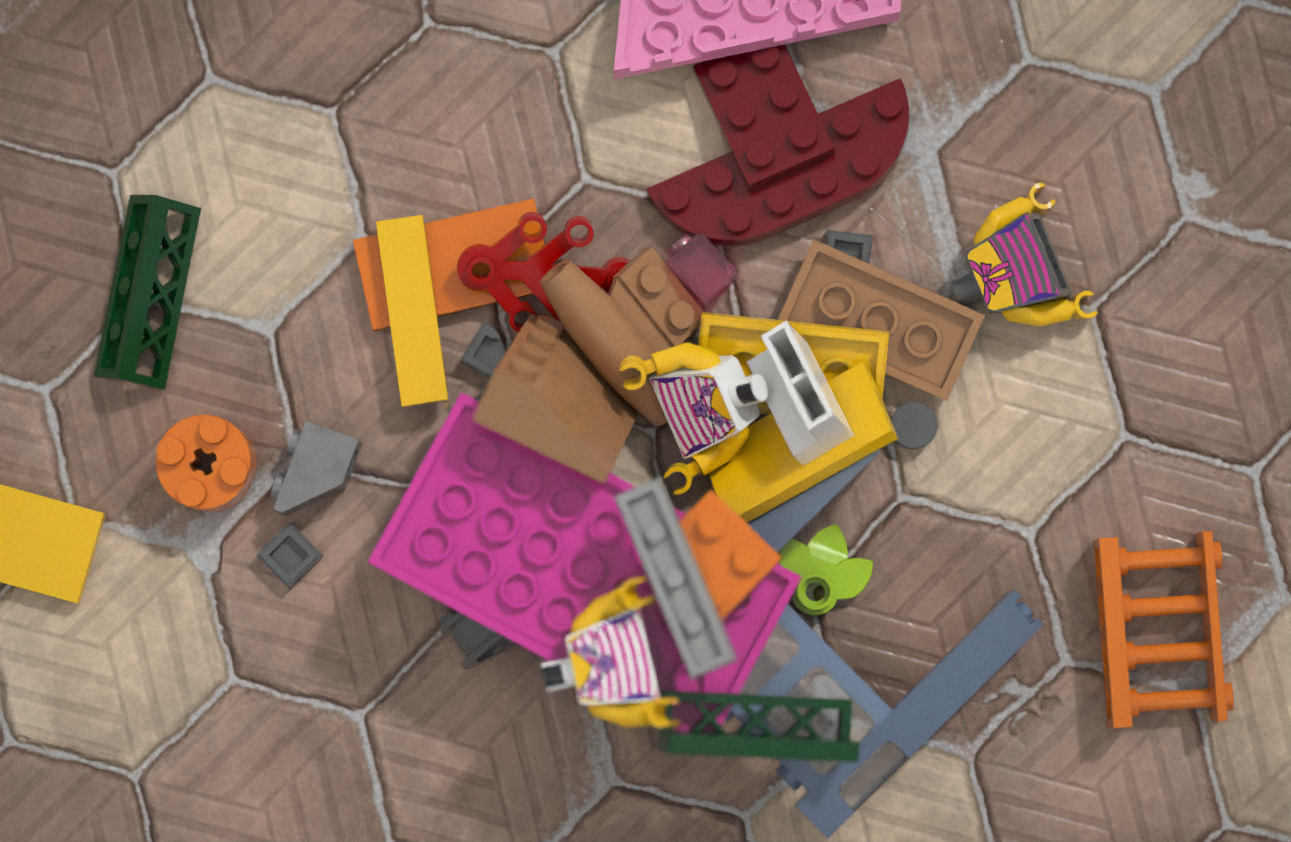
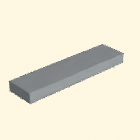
[614,477,738,680]

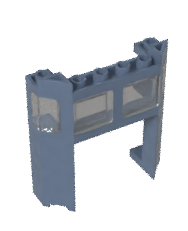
[725,450,1044,839]

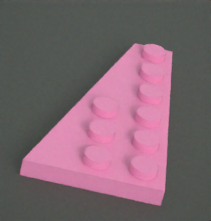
[614,0,901,80]

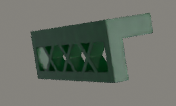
[94,195,201,390]
[657,690,860,762]

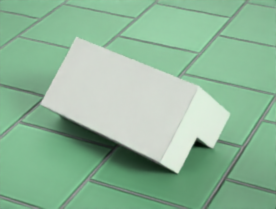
[747,321,855,466]

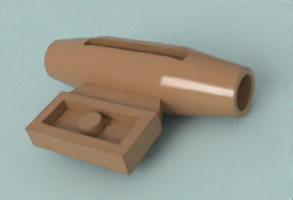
[539,246,703,427]

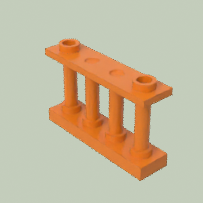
[1093,531,1234,728]

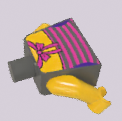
[951,183,1098,327]

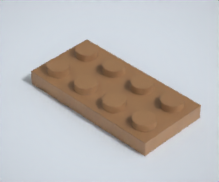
[778,239,985,401]

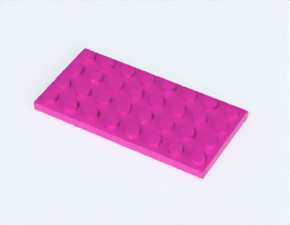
[368,392,802,731]

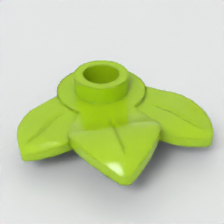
[779,524,873,616]

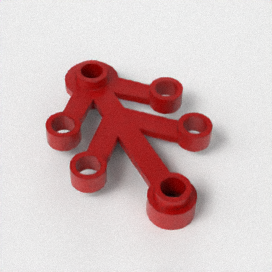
[457,212,630,332]

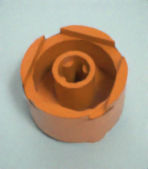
[156,415,257,512]

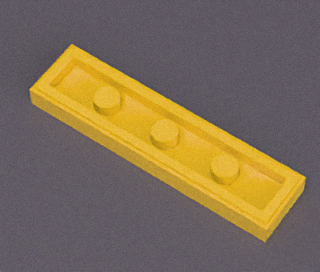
[376,215,449,408]

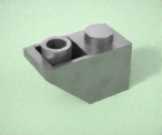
[270,421,363,515]

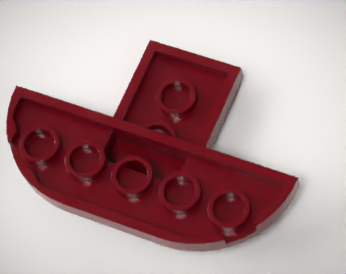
[646,44,909,246]

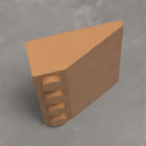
[472,314,638,484]

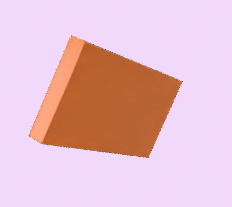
[353,198,545,332]

